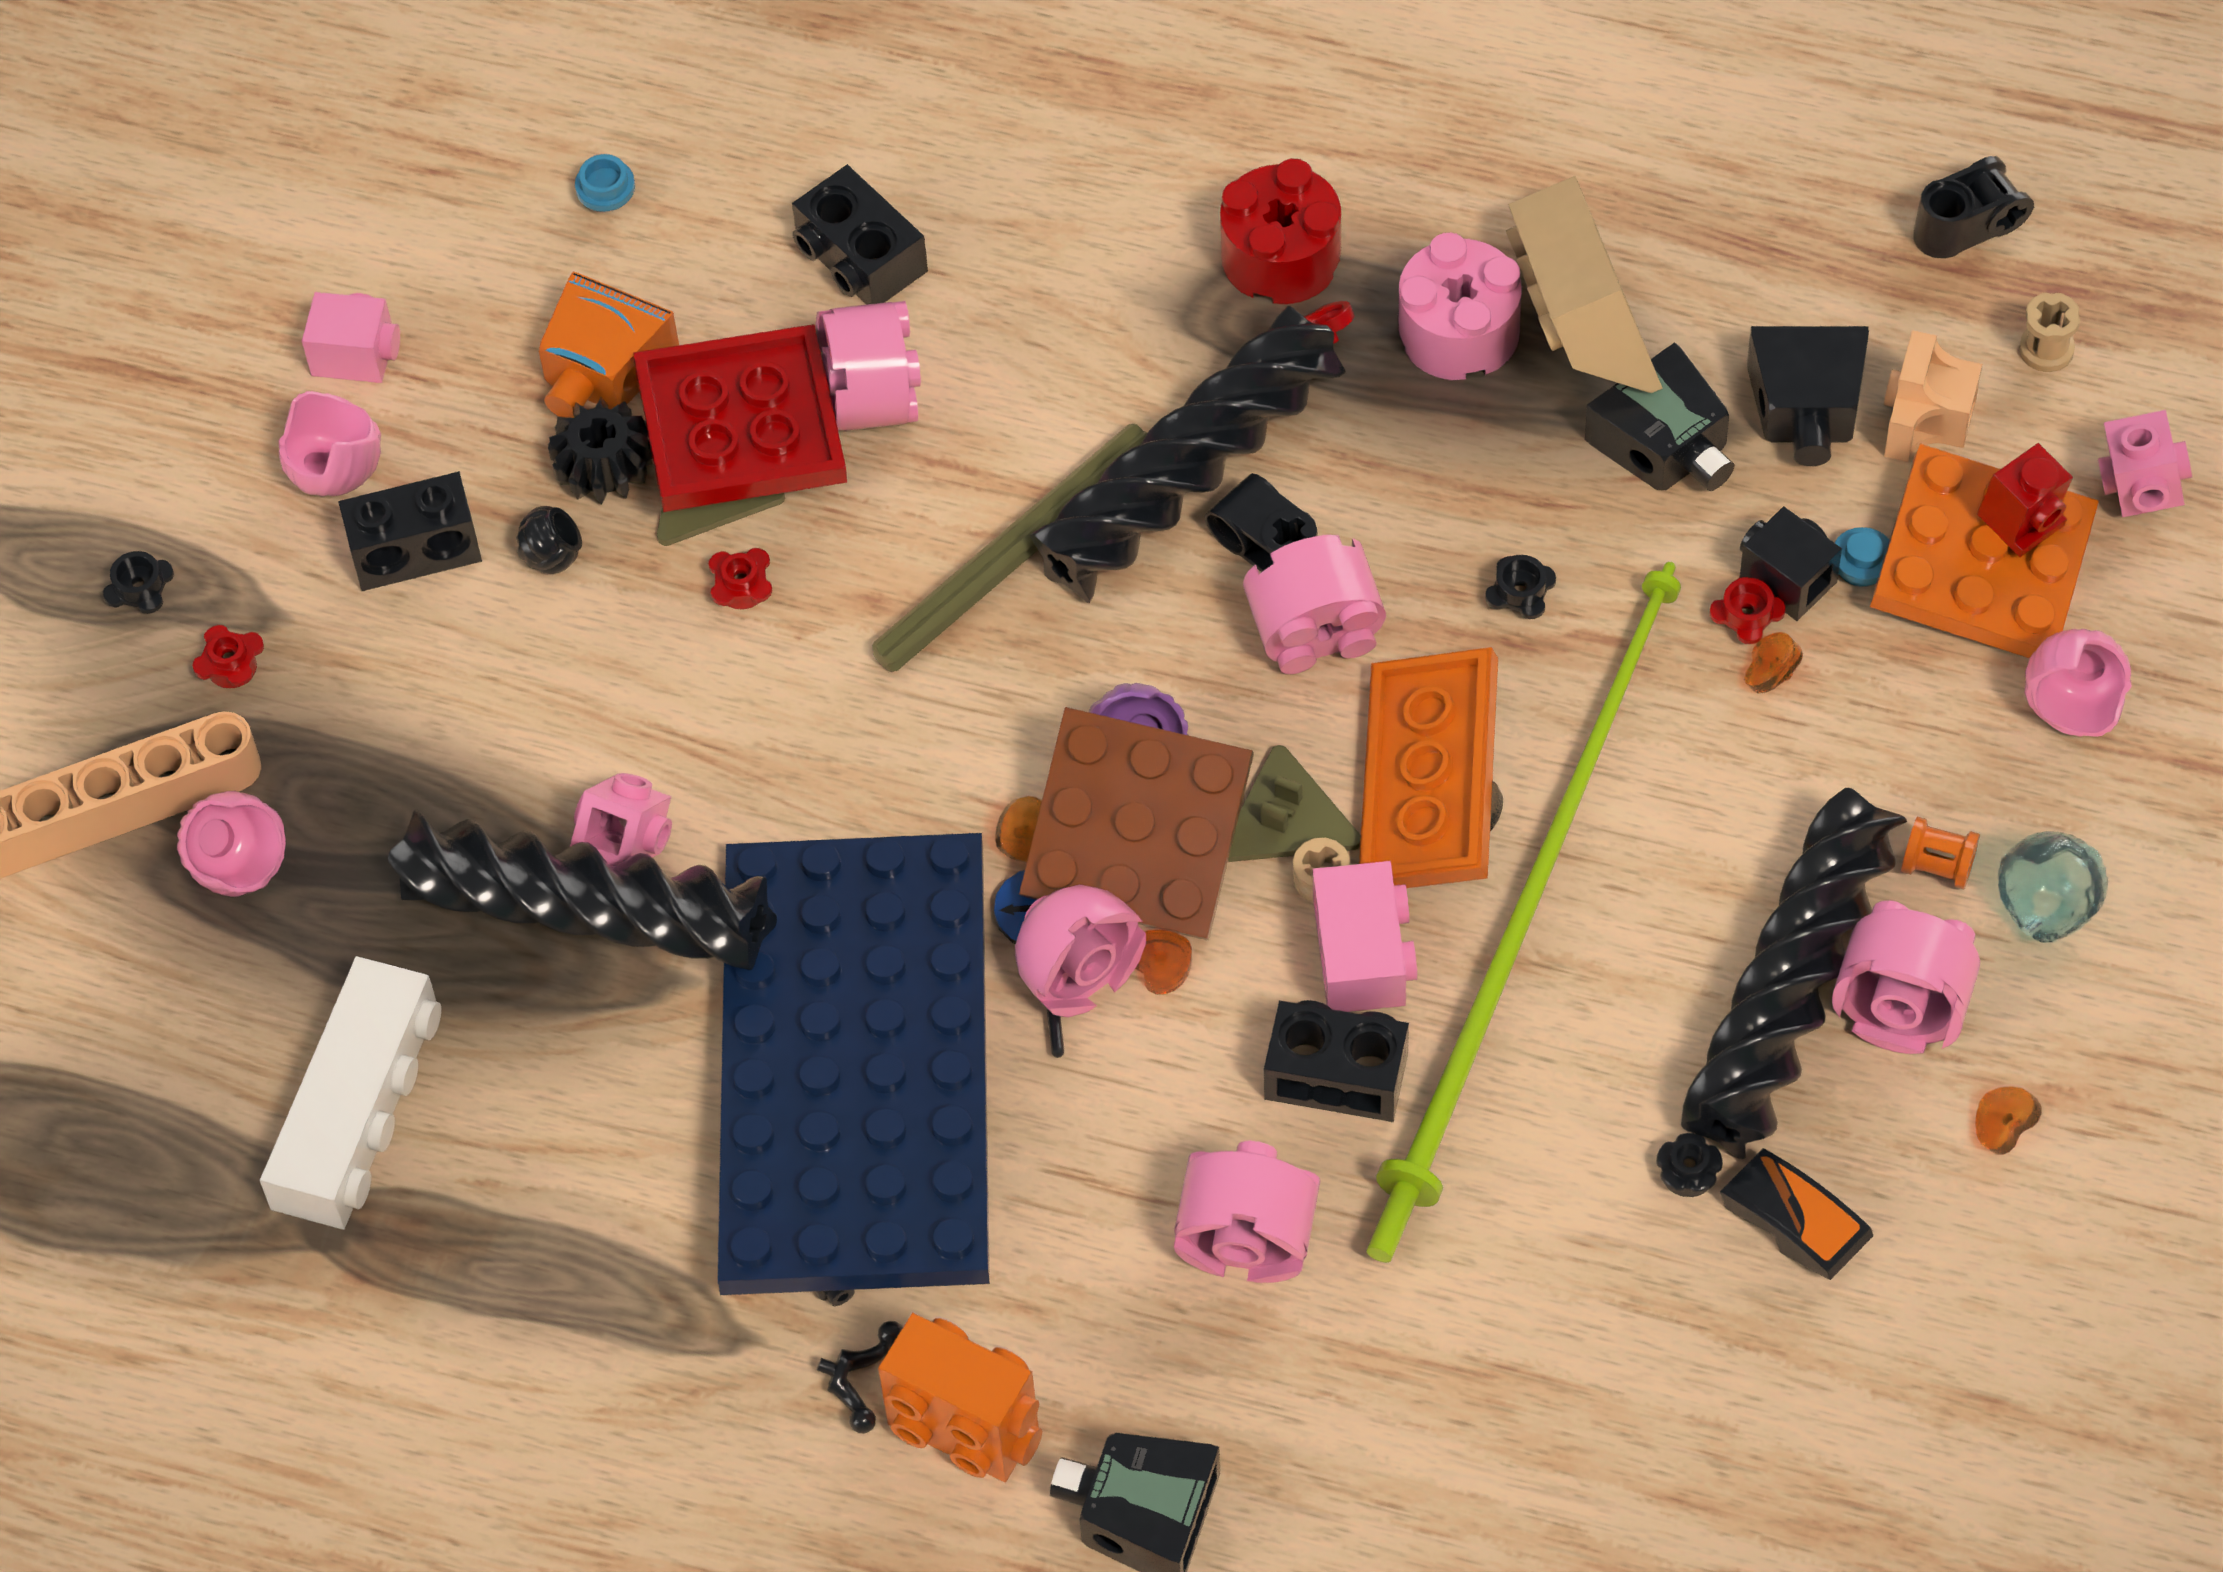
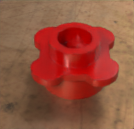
[708,548,773,610]
[1710,577,1785,644]
[192,625,264,688]

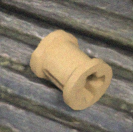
[2019,293,2080,372]

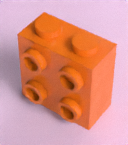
[878,1312,1043,1483]

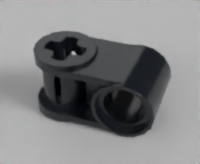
[1913,156,2034,259]
[1205,473,1318,572]

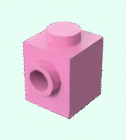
[302,292,400,383]

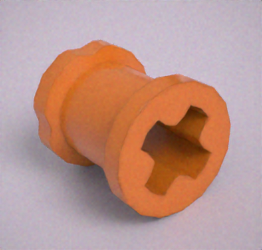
[1901,816,1980,890]

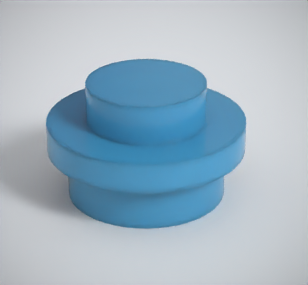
[575,154,635,212]
[1835,527,1889,587]

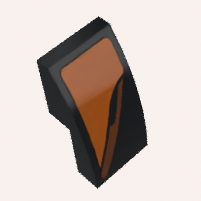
[1720,1148,1874,1280]

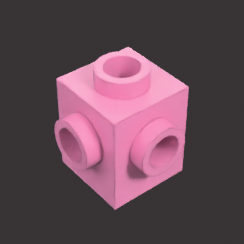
[2098,410,2192,517]
[570,773,672,866]

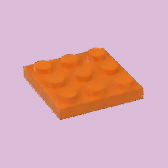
[1870,443,2099,658]

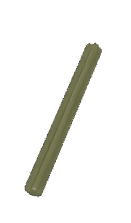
[872,424,1147,672]

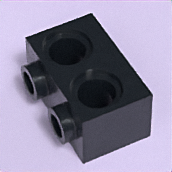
[792,164,928,305]
[338,471,482,591]
[1264,1000,1409,1122]

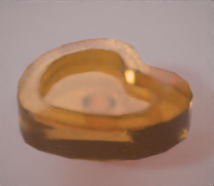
[1744,632,1803,694]
[995,796,1042,863]
[1135,930,1192,995]
[1975,1086,2042,1155]

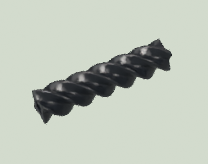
[1030,306,1346,603]
[1681,788,1907,1159]
[388,809,777,970]

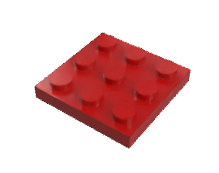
[633,324,847,512]

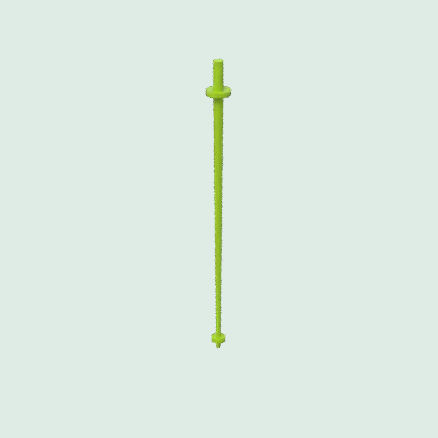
[1366,562,1681,1263]

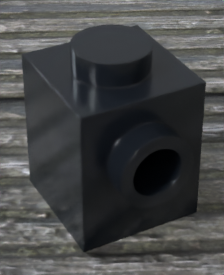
[1739,506,1842,621]

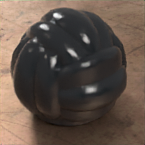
[516,506,582,574]

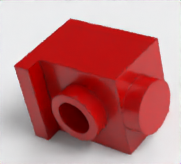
[1977,443,2073,557]

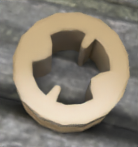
[1293,837,1350,902]

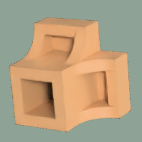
[1884,330,1983,462]

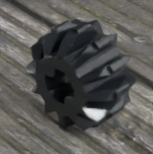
[548,396,653,505]

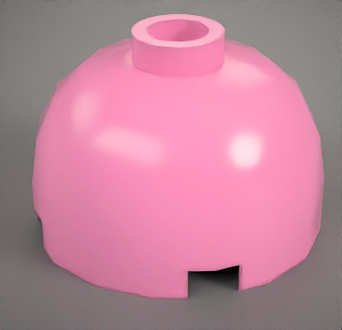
[1015,884,1146,1018]

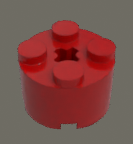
[1220,158,1341,305]

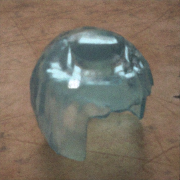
[1998,831,2108,943]

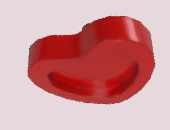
[1305,301,1354,344]

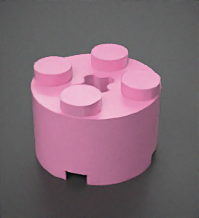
[1398,233,1522,380]
[816,301,921,431]
[1243,535,1386,674]
[1832,900,1980,1054]
[1174,1141,1320,1283]

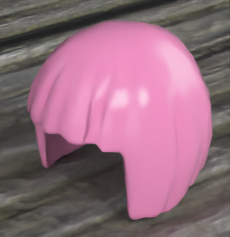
[279,391,381,497]
[2024,629,2132,737]
[177,791,286,897]

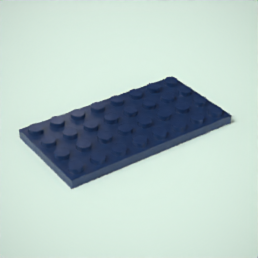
[718,833,990,1295]

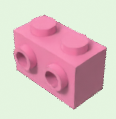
[1313,861,1417,1012]

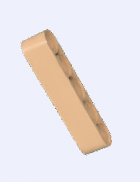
[0,711,261,879]

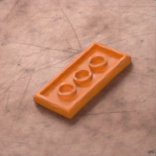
[1359,647,1498,888]

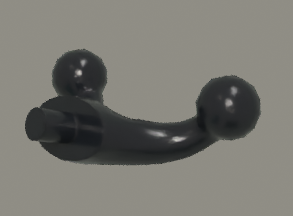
[817,1321,902,1434]

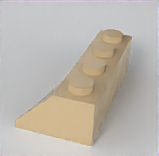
[1506,176,1663,393]

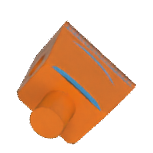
[539,271,679,418]

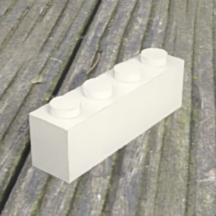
[260,956,441,1230]

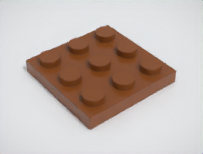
[1019,707,1254,941]

